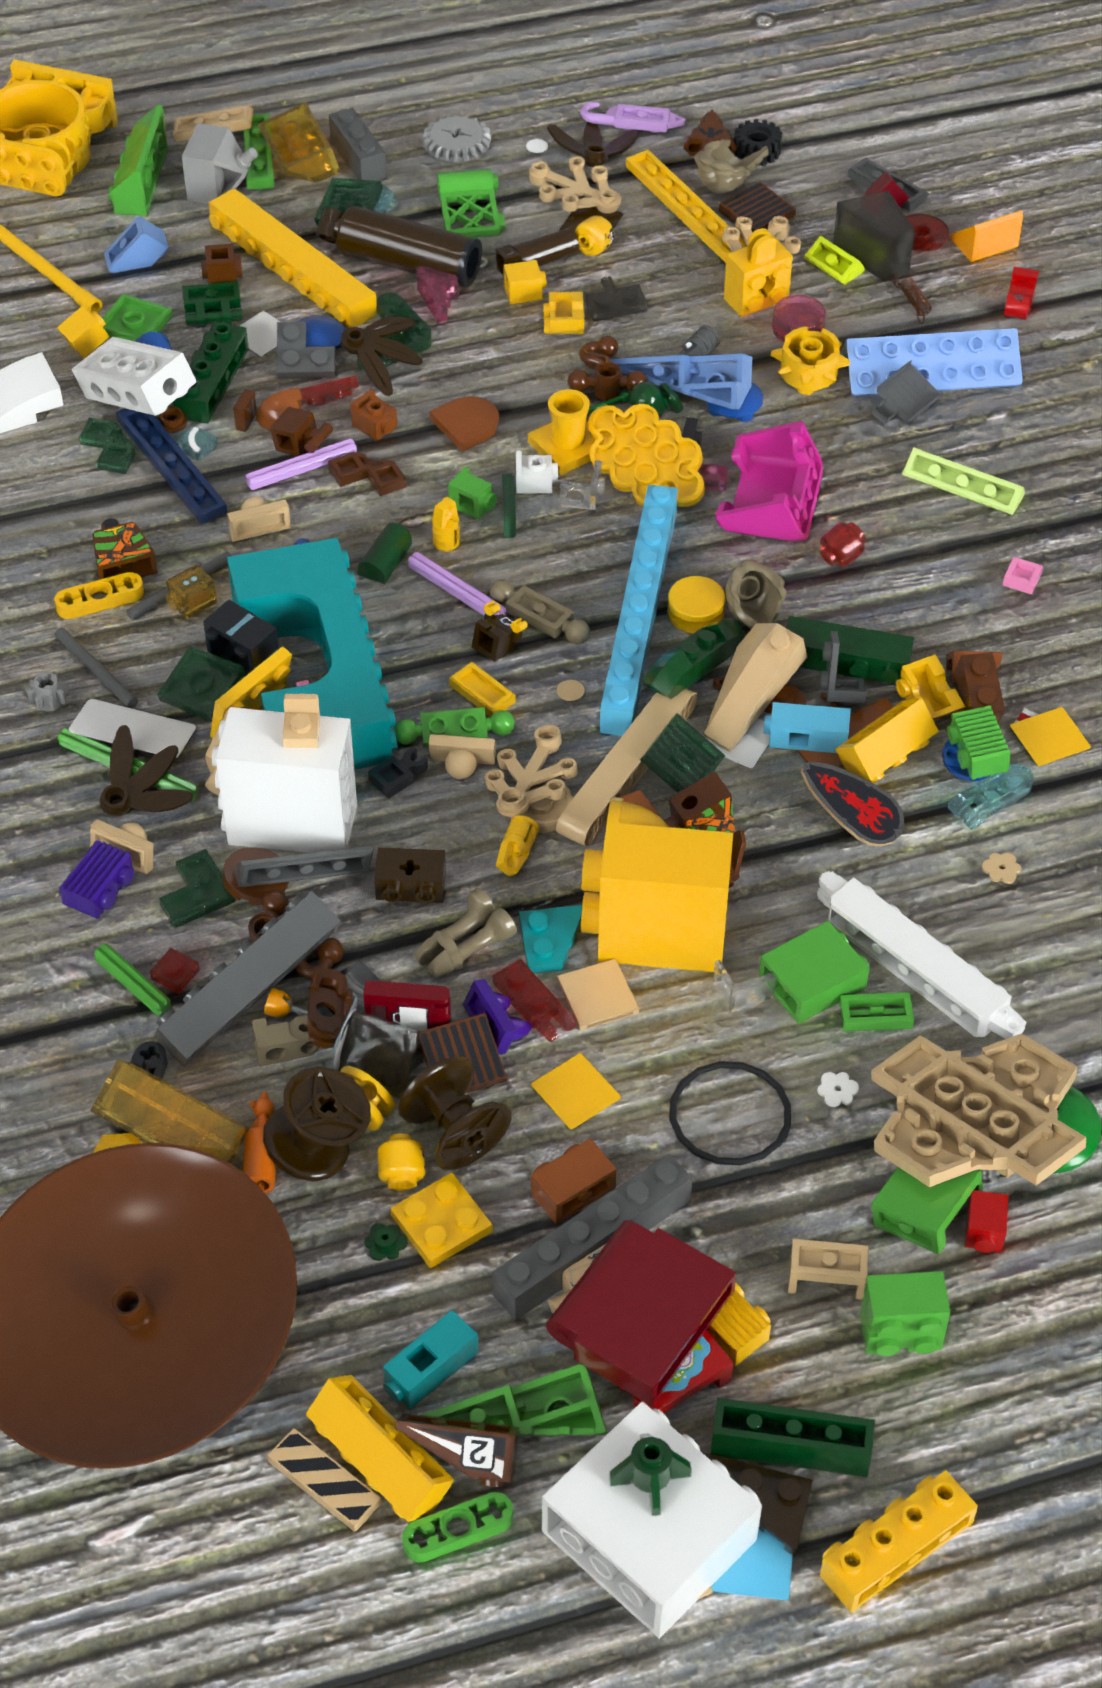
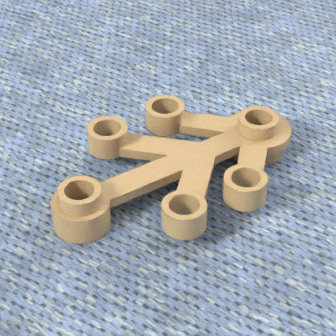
[529,156,621,214]
[722,216,801,253]
[485,724,578,817]

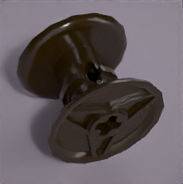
[398,1056,512,1170]
[263,1066,371,1181]

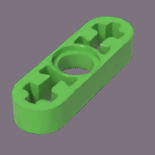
[402,1492,513,1562]

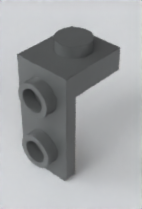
[820,631,867,706]

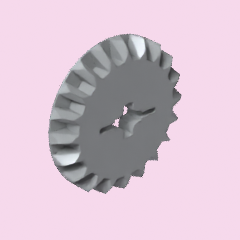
[422,114,491,162]

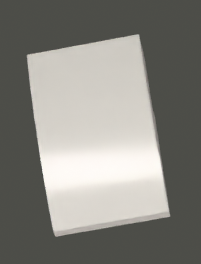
[0,352,63,433]

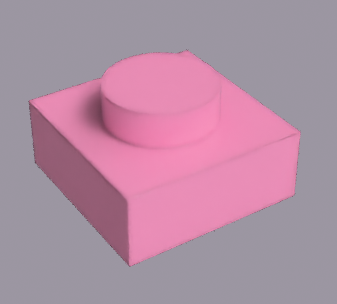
[1002,557,1043,595]

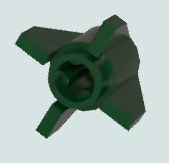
[609,1433,692,1516]

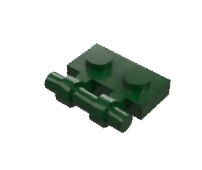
[182,281,243,328]

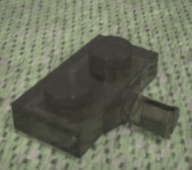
[585,276,647,322]

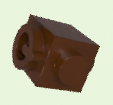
[201,243,243,284]

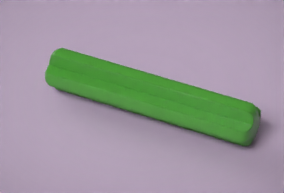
[94,944,171,1016]

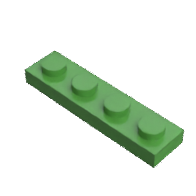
[244,113,274,190]

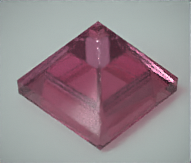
[698,463,728,491]

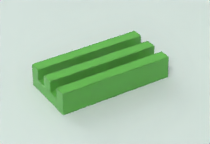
[839,992,914,1032]

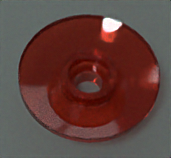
[894,214,949,251]

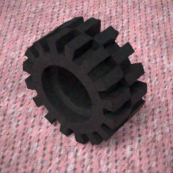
[734,119,782,166]

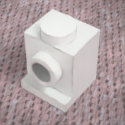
[516,451,558,494]

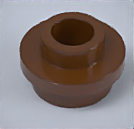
[157,406,187,433]

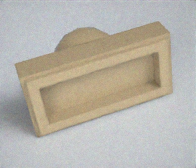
[227,496,291,542]
[429,734,496,780]
[90,819,154,875]

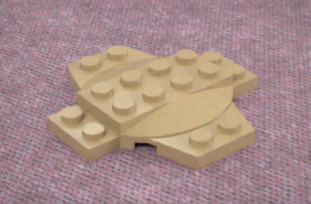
[871,1033,1086,1187]

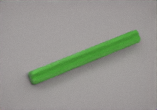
[58,728,199,802]

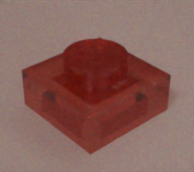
[150,948,200,994]

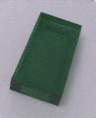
[502,474,516,538]

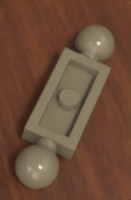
[490,579,590,644]

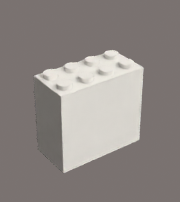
[212,707,357,853]
[542,1401,762,1639]

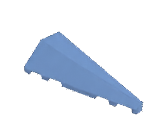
[610,354,752,410]

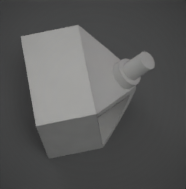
[182,123,258,203]

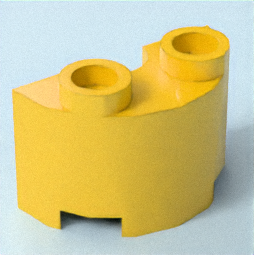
[543,292,584,335]
[896,654,965,720]

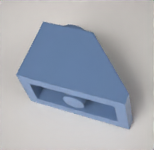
[104,216,169,273]

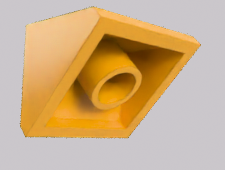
[949,210,1023,262]

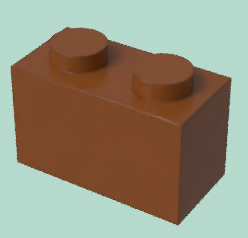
[531,1138,616,1225]

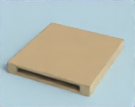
[557,958,639,1031]

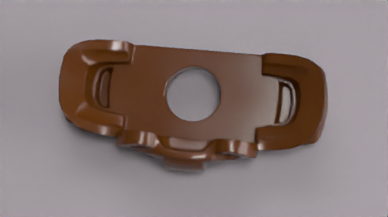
[307,967,354,1048]

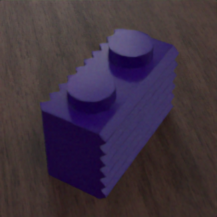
[59,839,134,919]

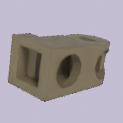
[251,1015,320,1067]

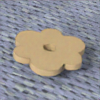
[982,853,1021,884]

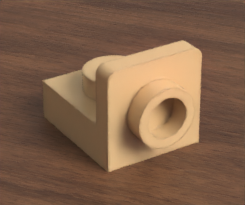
[282,693,320,748]

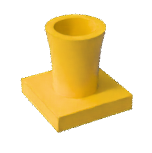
[528,389,595,476]

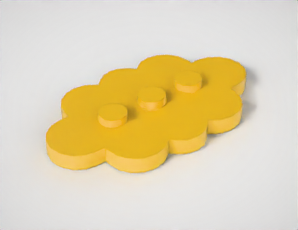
[587,404,705,507]

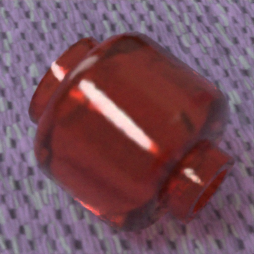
[820,522,866,568]

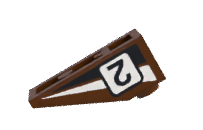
[396,1413,519,1487]

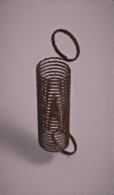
[892,273,932,324]

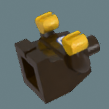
[471,600,527,662]

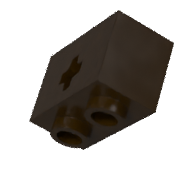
[374,847,446,903]

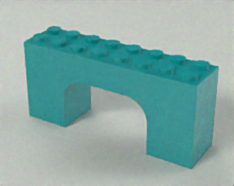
[227,538,397,770]

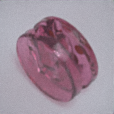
[772,295,826,343]

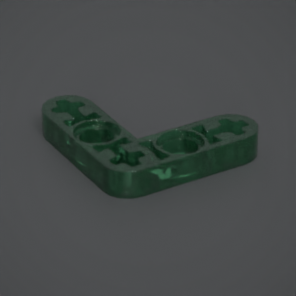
[357,292,432,371]

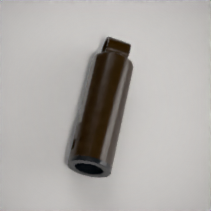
[316,206,482,288]

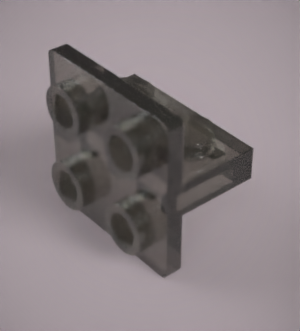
[338,1010,424,1099]

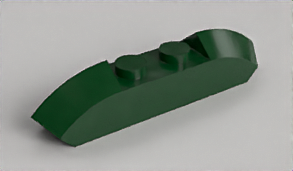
[641,618,745,699]

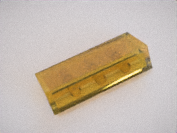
[90,1059,249,1163]

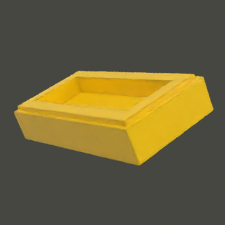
[449,662,516,717]

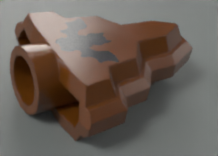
[684,110,737,157]

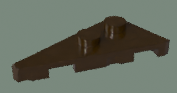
[702,1452,813,1556]

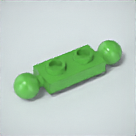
[393,707,515,748]

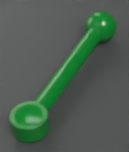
[587,391,630,417]

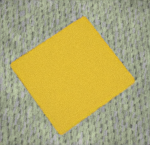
[1010,707,1091,766]
[531,1053,621,1130]

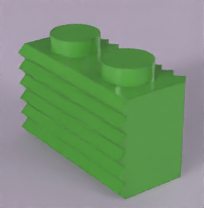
[947,705,1010,780]

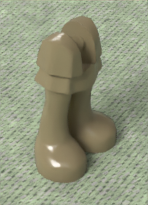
[414,887,517,978]

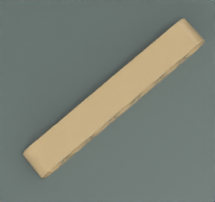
[556,688,698,847]

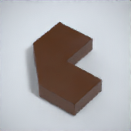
[328,452,407,496]

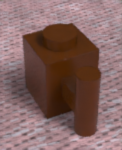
[270,407,333,456]

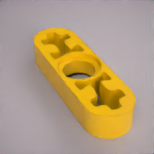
[54,572,144,619]

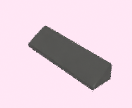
[234,846,374,887]

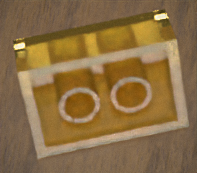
[257,102,341,183]

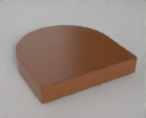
[429,396,499,452]

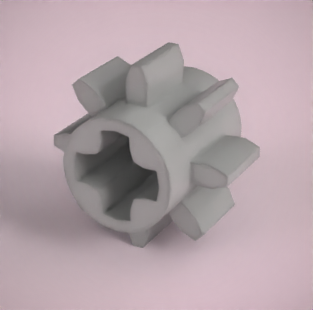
[27,672,68,711]

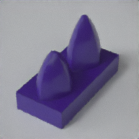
[462,979,533,1055]

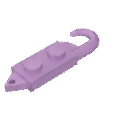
[580,102,685,133]

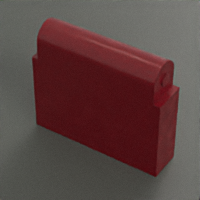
[546,1220,736,1406]

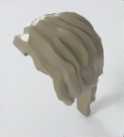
[694,139,769,194]
[725,560,787,629]

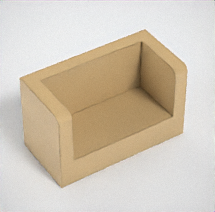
[788,1239,868,1300]

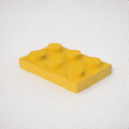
[210,646,292,738]

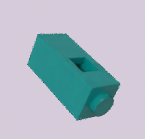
[383,1310,479,1410]

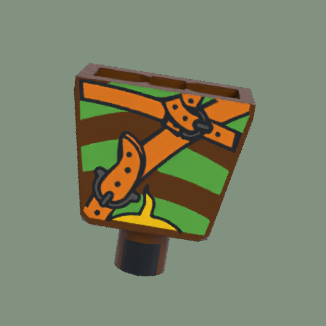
[92,518,158,580]
[664,771,735,833]

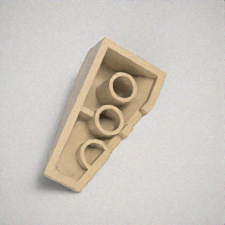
[704,623,807,752]

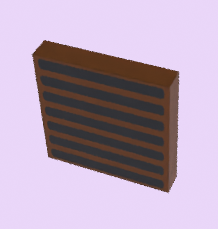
[719,182,796,232]
[417,1013,507,1093]

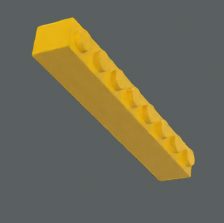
[209,188,377,328]

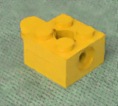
[724,228,793,318]

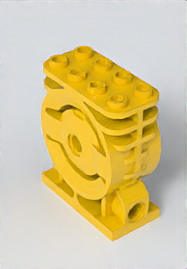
[0,59,118,196]

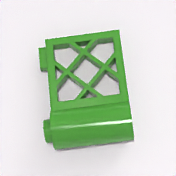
[437,168,506,237]

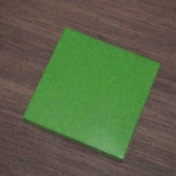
[102,294,173,342]

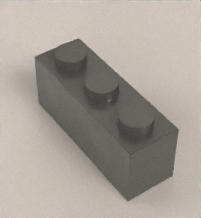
[329,107,387,185]

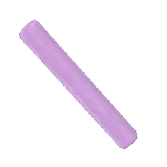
[245,439,357,490]
[408,552,506,616]

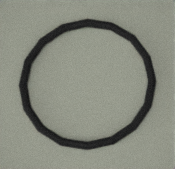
[669,1061,791,1166]

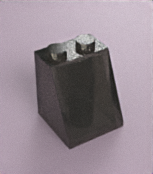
[833,191,915,281]

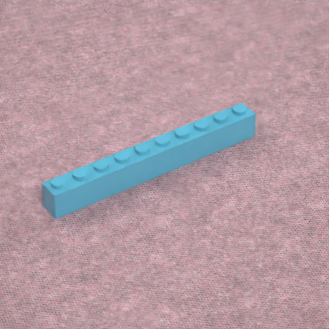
[600,484,678,736]

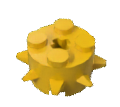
[771,327,850,395]

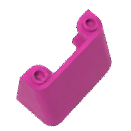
[716,421,823,542]

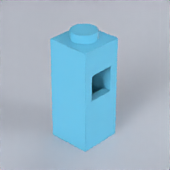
[764,702,851,753]

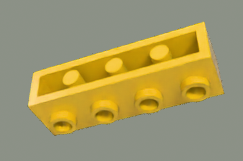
[305,1375,454,1522]
[820,1470,978,1613]

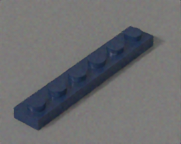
[116,408,228,524]

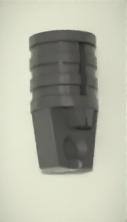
[678,325,720,356]

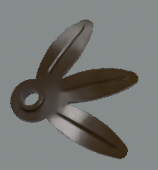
[547,122,639,167]
[341,316,423,396]
[100,725,193,816]

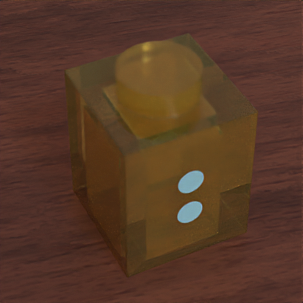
[166,564,217,620]

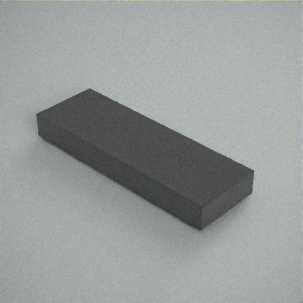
[847,157,927,212]

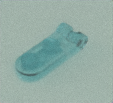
[948,764,1034,830]

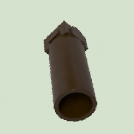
[495,228,579,276]

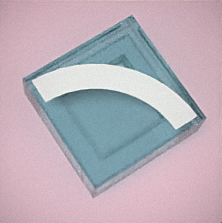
[175,426,218,461]

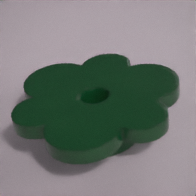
[364,1223,408,1261]

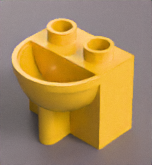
[581,797,733,973]

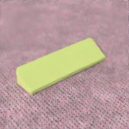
[902,447,1025,515]

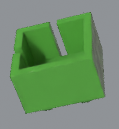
[860,1271,950,1356]

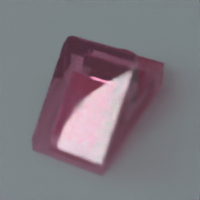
[416,266,458,323]

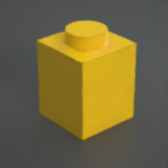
[504,260,547,304]
[57,305,109,359]

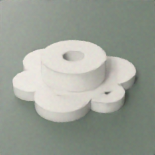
[817,1072,859,1107]

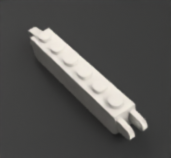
[817,871,1026,1039]

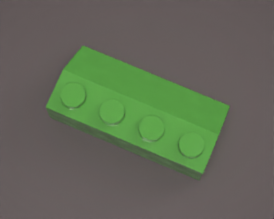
[108,105,168,216]

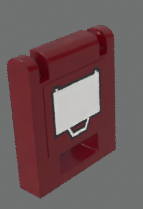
[363,980,452,1039]

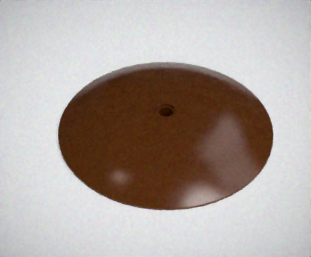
[0,1143,297,1469]

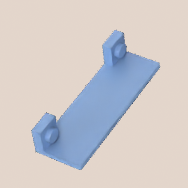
[841,328,1023,396]

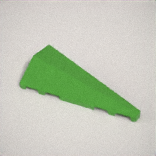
[421,1364,607,1436]

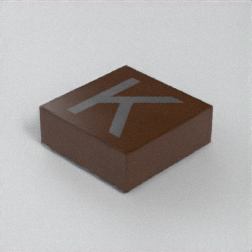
[233,389,257,432]

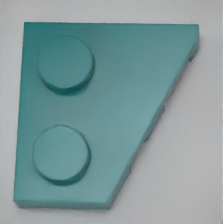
[519,905,582,974]

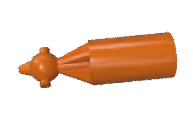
[242,1092,276,1194]

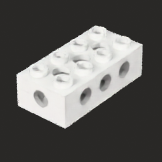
[71,337,197,416]

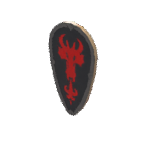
[801,762,904,847]

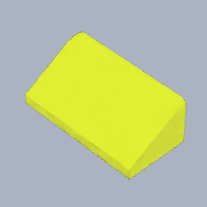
[803,235,865,285]

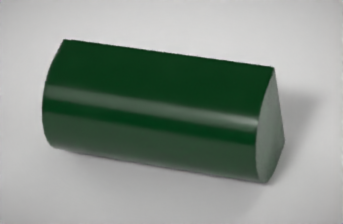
[357,523,412,584]

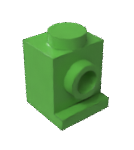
[448,467,497,520]

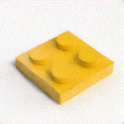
[390,1172,493,1269]

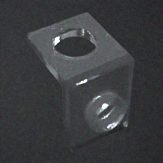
[560,460,606,510]
[713,960,775,1012]

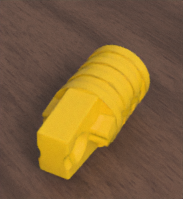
[432,496,460,551]
[495,815,540,877]

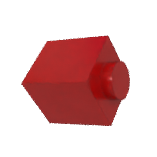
[964,1190,1009,1253]

